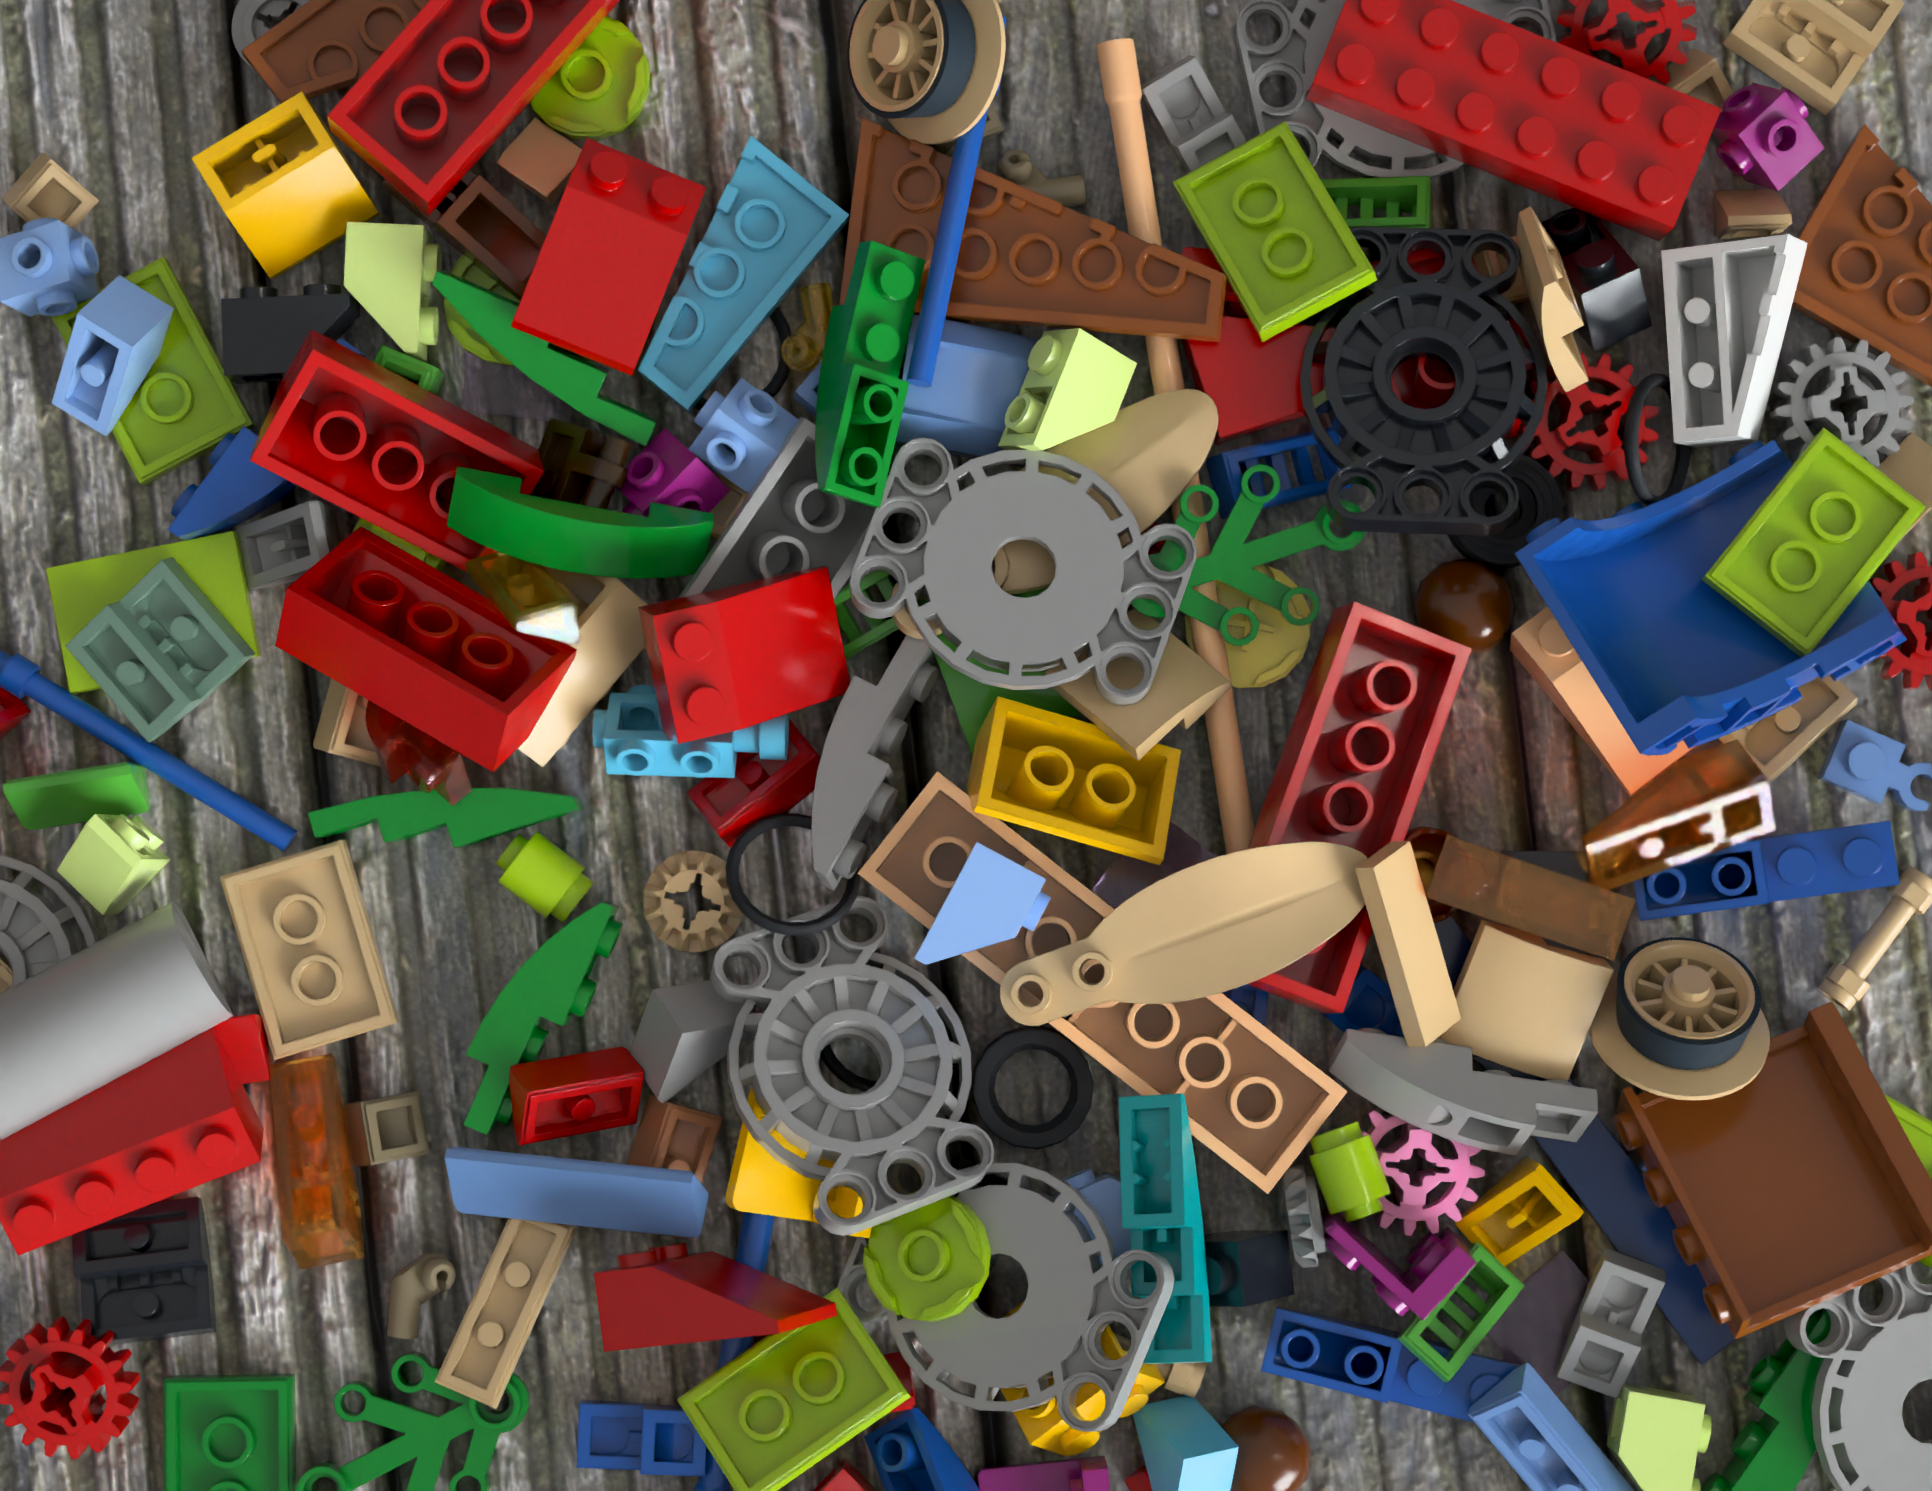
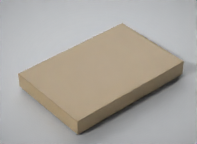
[220,840,400,1060]

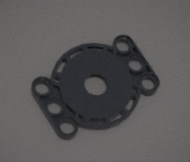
[1299,226,1548,536]

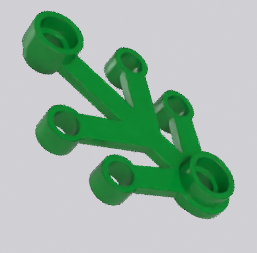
[1131,464,1365,646]
[296,1351,530,1491]

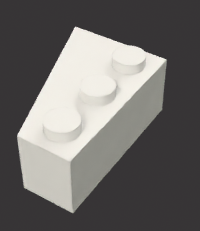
[1661,234,1808,448]

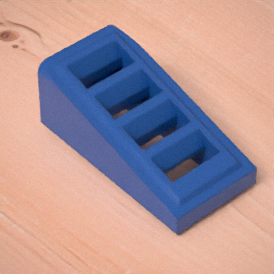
[1206,426,1352,520]

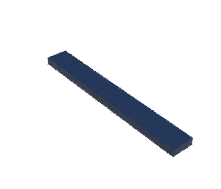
[1434,915,1736,1365]

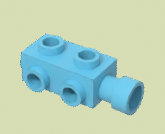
[593,685,789,778]

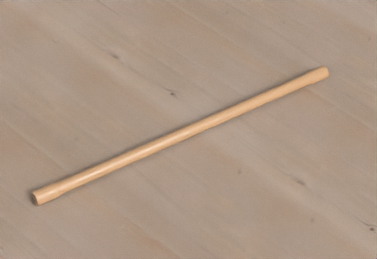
[1096,38,1254,854]

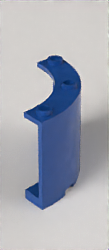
[1515,440,1907,756]

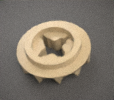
[643,851,744,952]

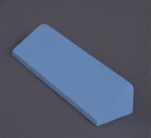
[444,1147,709,1238]
[1468,1362,1634,1491]

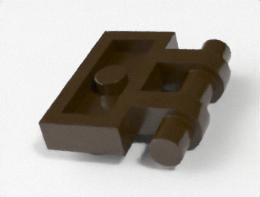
[531,418,632,509]

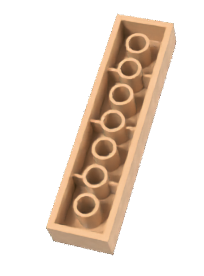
[857,771,1348,1194]

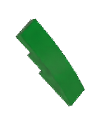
[432,269,657,447]
[308,788,583,848]

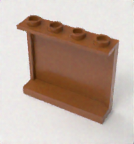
[1613,1001,1932,1339]

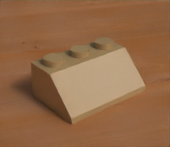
[498,563,648,767]

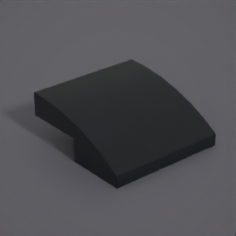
[72,1197,217,1345]

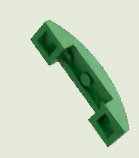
[447,466,714,579]

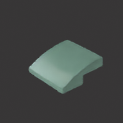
[65,557,255,743]

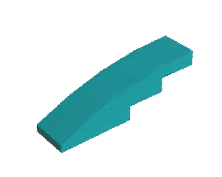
[1118,1093,1212,1364]

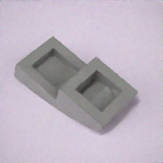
[1141,55,1247,174]
[1557,1248,1665,1399]

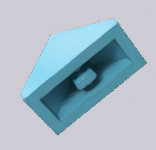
[1133,1395,1239,1491]

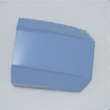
[895,315,1038,466]

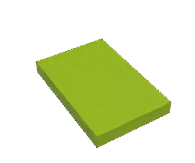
[1173,121,1377,342]
[51,257,256,486]
[1701,427,1926,658]
[46,531,262,694]
[677,1288,911,1491]

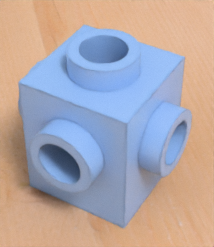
[0,218,100,317]
[689,377,798,494]

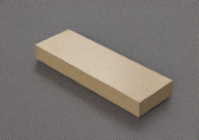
[1355,841,1461,1047]
[434,1218,576,1409]

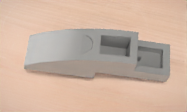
[811,635,939,891]
[1329,1028,1598,1156]

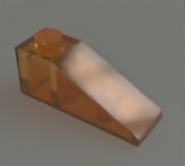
[1582,739,1776,894]
[1426,835,1635,961]
[270,1053,364,1269]

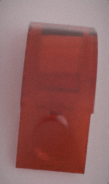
[365,700,472,806]

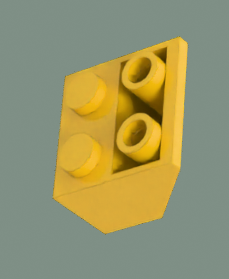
[191,91,381,280]

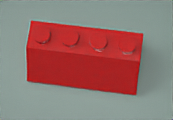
[250,329,544,579]
[275,526,577,772]
[0,1026,264,1256]

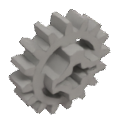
[1769,337,1914,467]

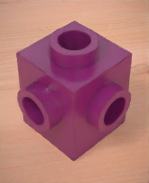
[1712,83,1824,191]
[617,428,730,517]

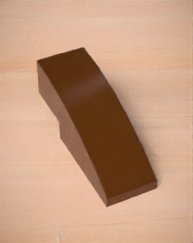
[381,170,547,301]

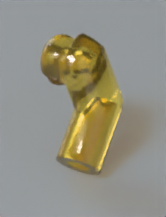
[781,283,834,372]

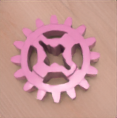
[1361,1108,1485,1236]

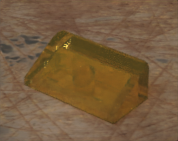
[465,552,580,644]

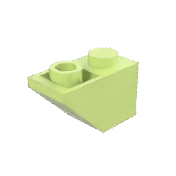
[344,222,442,362]
[998,328,1137,451]
[57,814,171,915]
[1607,1383,1712,1491]

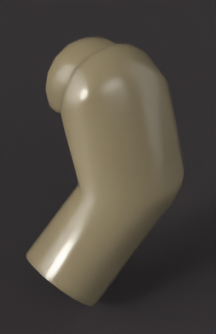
[996,149,1087,208]
[386,1253,456,1339]

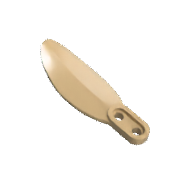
[891,389,1219,639]
[1000,841,1368,1026]

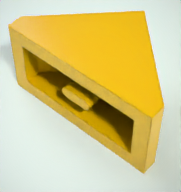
[1454,1156,1584,1267]

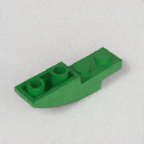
[815,240,926,508]
[464,902,623,1135]
[1701,1308,1831,1491]

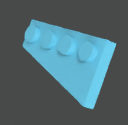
[638,136,850,414]

